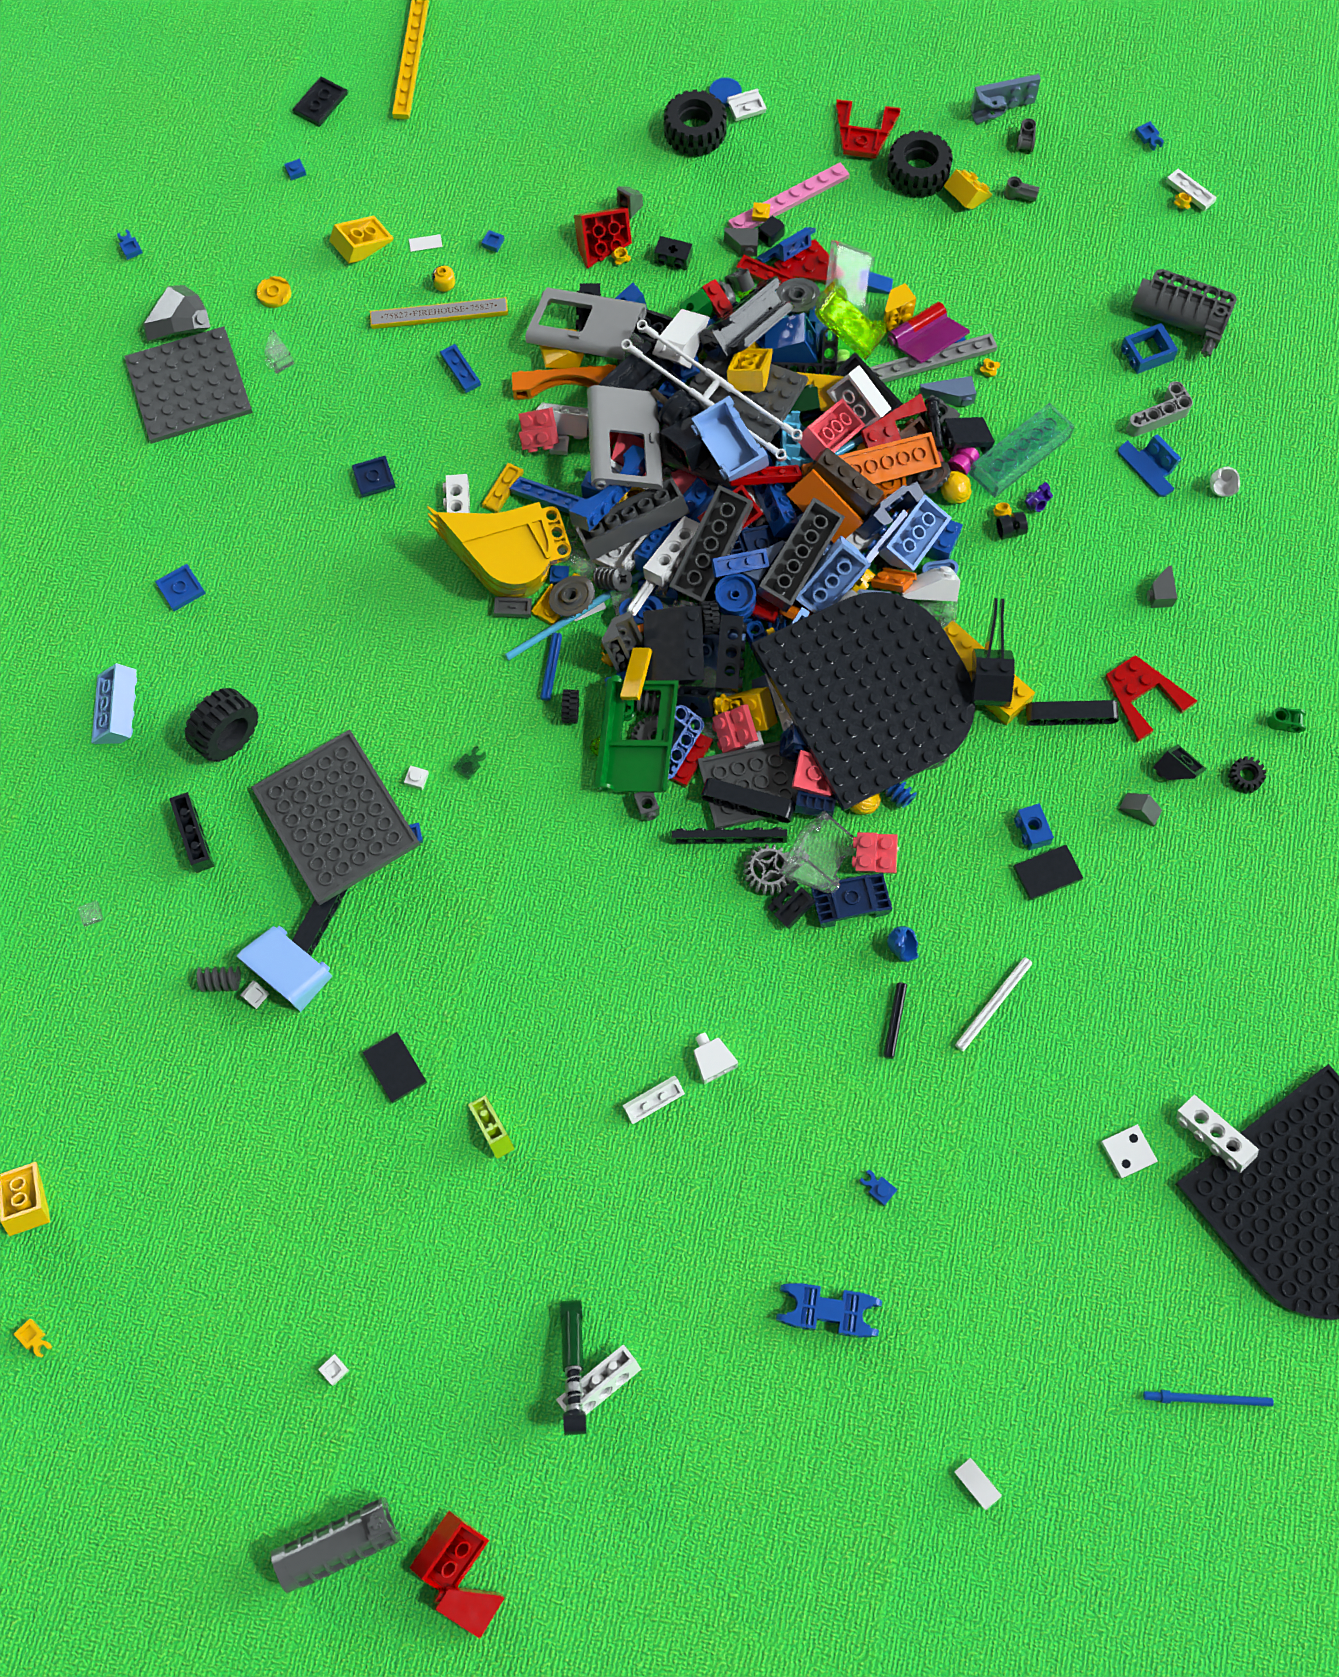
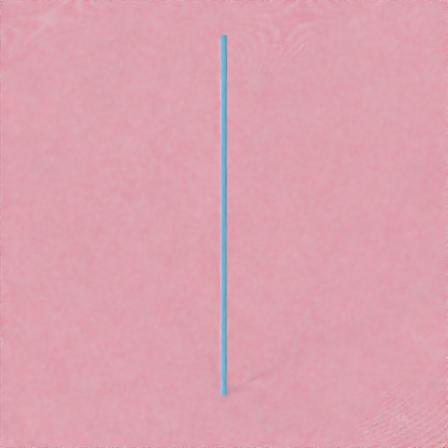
[505,421,896,660]

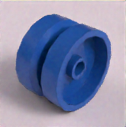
[715,573,756,620]

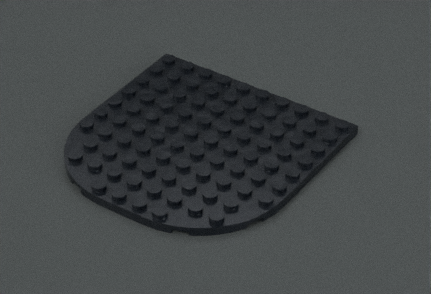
[750,592,975,811]
[1175,1064,1339,1320]

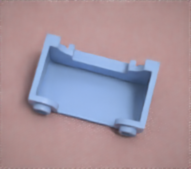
[691,395,769,482]
[236,926,332,1012]

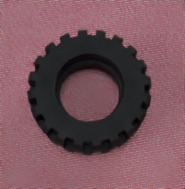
[664,90,727,156]
[887,130,953,197]
[184,688,258,762]

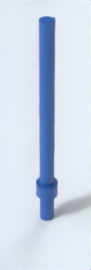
[1143,1390,1274,1407]

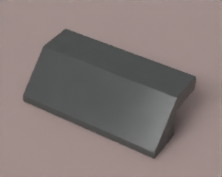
[601,611,644,673]

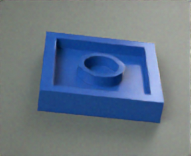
[155,564,206,611]

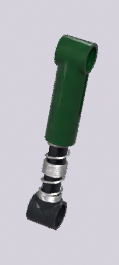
[560,1300,587,1436]

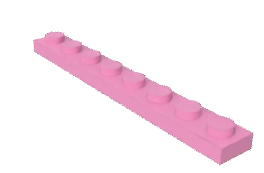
[728,163,849,229]

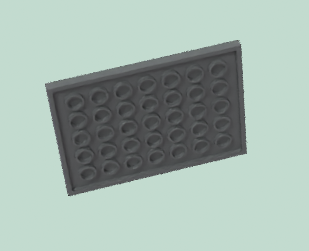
[659,354,808,490]
[251,729,421,905]

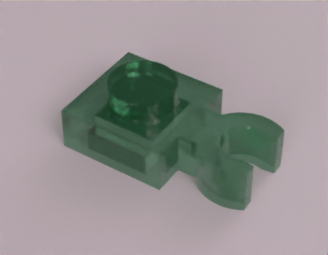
[453,746,487,780]

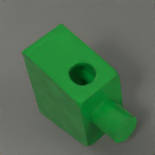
[679,288,715,319]

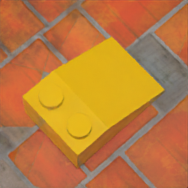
[329,216,394,263]
[727,348,773,393]
[0,1162,50,1236]

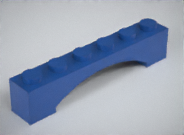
[569,445,646,532]

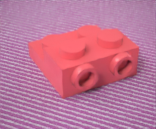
[519,407,559,453]
[712,704,758,753]
[792,750,833,797]
[852,832,898,874]

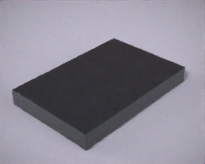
[292,76,348,127]
[1013,845,1083,901]
[362,1032,427,1104]

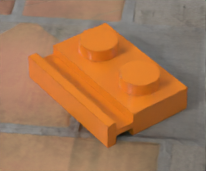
[871,568,917,593]

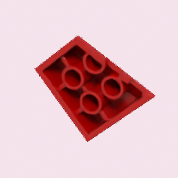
[574,207,632,269]

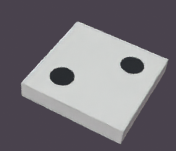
[1101,1124,1157,1179]

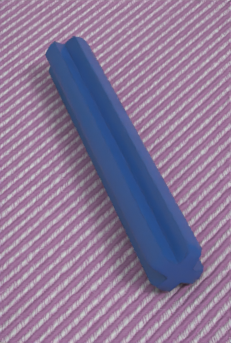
[540,632,562,701]

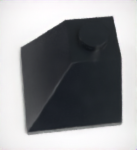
[1153,744,1207,780]

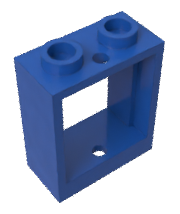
[1121,323,1178,374]

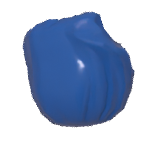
[887,926,919,962]

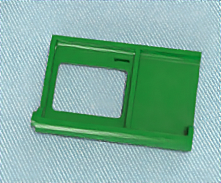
[594,675,679,793]

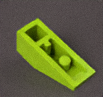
[468,1095,515,1159]

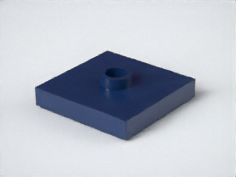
[351,455,396,498]

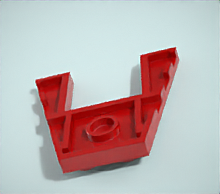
[836,99,901,159]
[860,394,944,462]
[1105,655,1197,743]

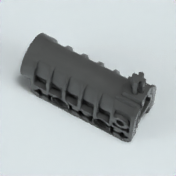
[1130,269,1237,358]
[271,1497,402,1593]

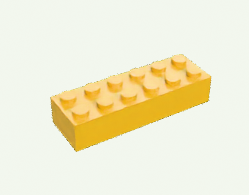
[943,620,1035,725]

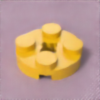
[850,569,875,593]

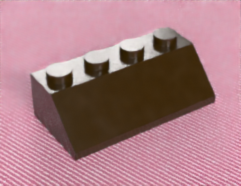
[802,447,884,520]

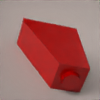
[434,1586,505,1639]

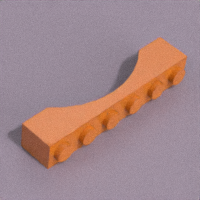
[512,364,616,400]

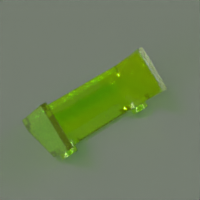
[815,278,887,360]

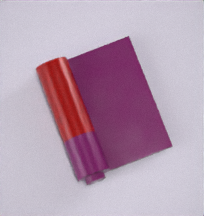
[887,301,970,364]

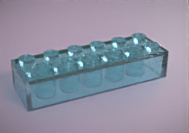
[970,403,1075,498]

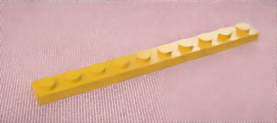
[392,0,429,119]

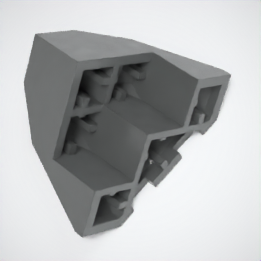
[143,285,210,341]

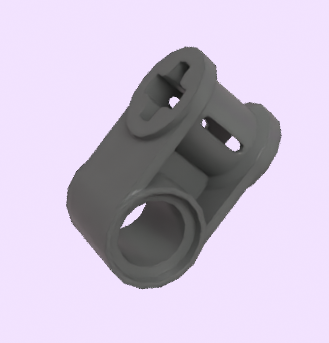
[1016,118,1036,152]
[725,268,755,292]

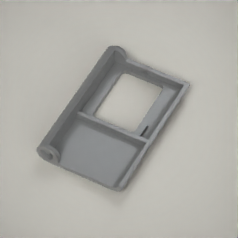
[525,287,646,360]
[587,385,663,490]

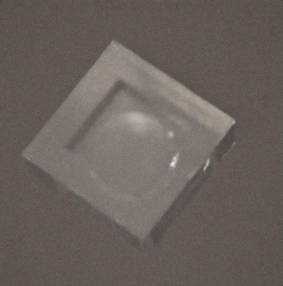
[78,901,104,927]

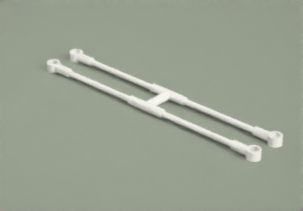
[621,320,803,462]

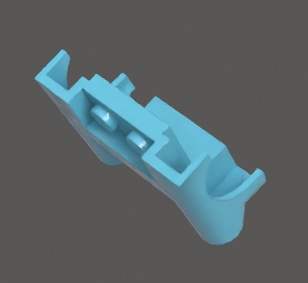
[775,411,814,477]

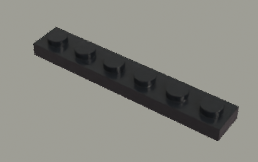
[672,827,788,844]

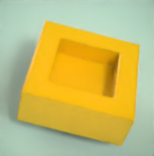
[752,202,770,222]

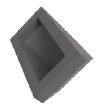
[1119,793,1162,827]

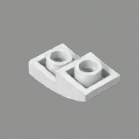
[955,1458,1002,1510]

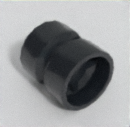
[996,511,1028,540]

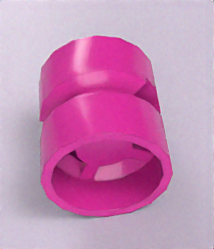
[947,447,980,476]

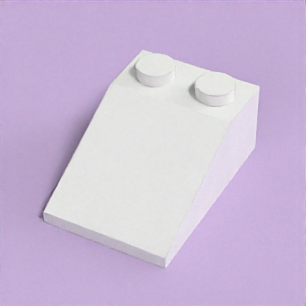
[652,309,710,369]
[899,566,961,602]

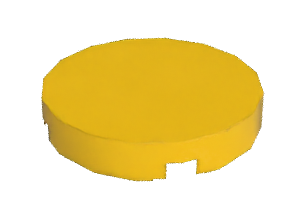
[257,276,292,308]

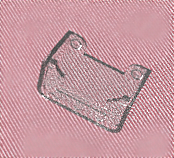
[823,240,874,321]
[780,811,856,893]

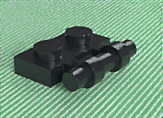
[767,880,816,929]

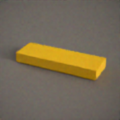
[482,463,524,513]
[620,648,652,700]

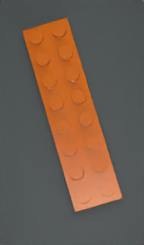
[800,432,941,485]

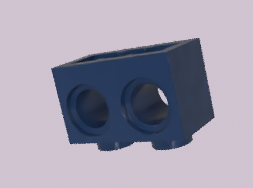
[779,723,808,760]

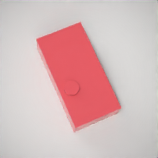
[798,398,865,460]

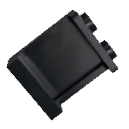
[941,417,995,456]

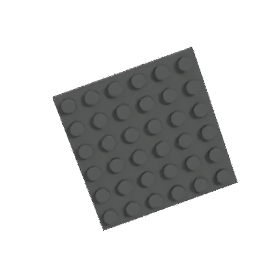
[124,326,253,444]

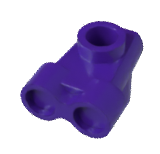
[1024,482,1053,512]

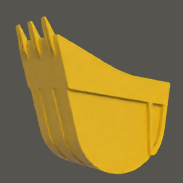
[427,502,571,598]

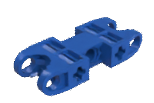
[776,1283,882,1338]

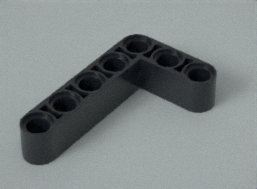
[771,327,838,375]

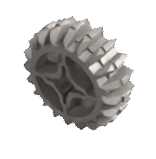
[743,844,795,896]

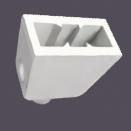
[694,1033,738,1085]

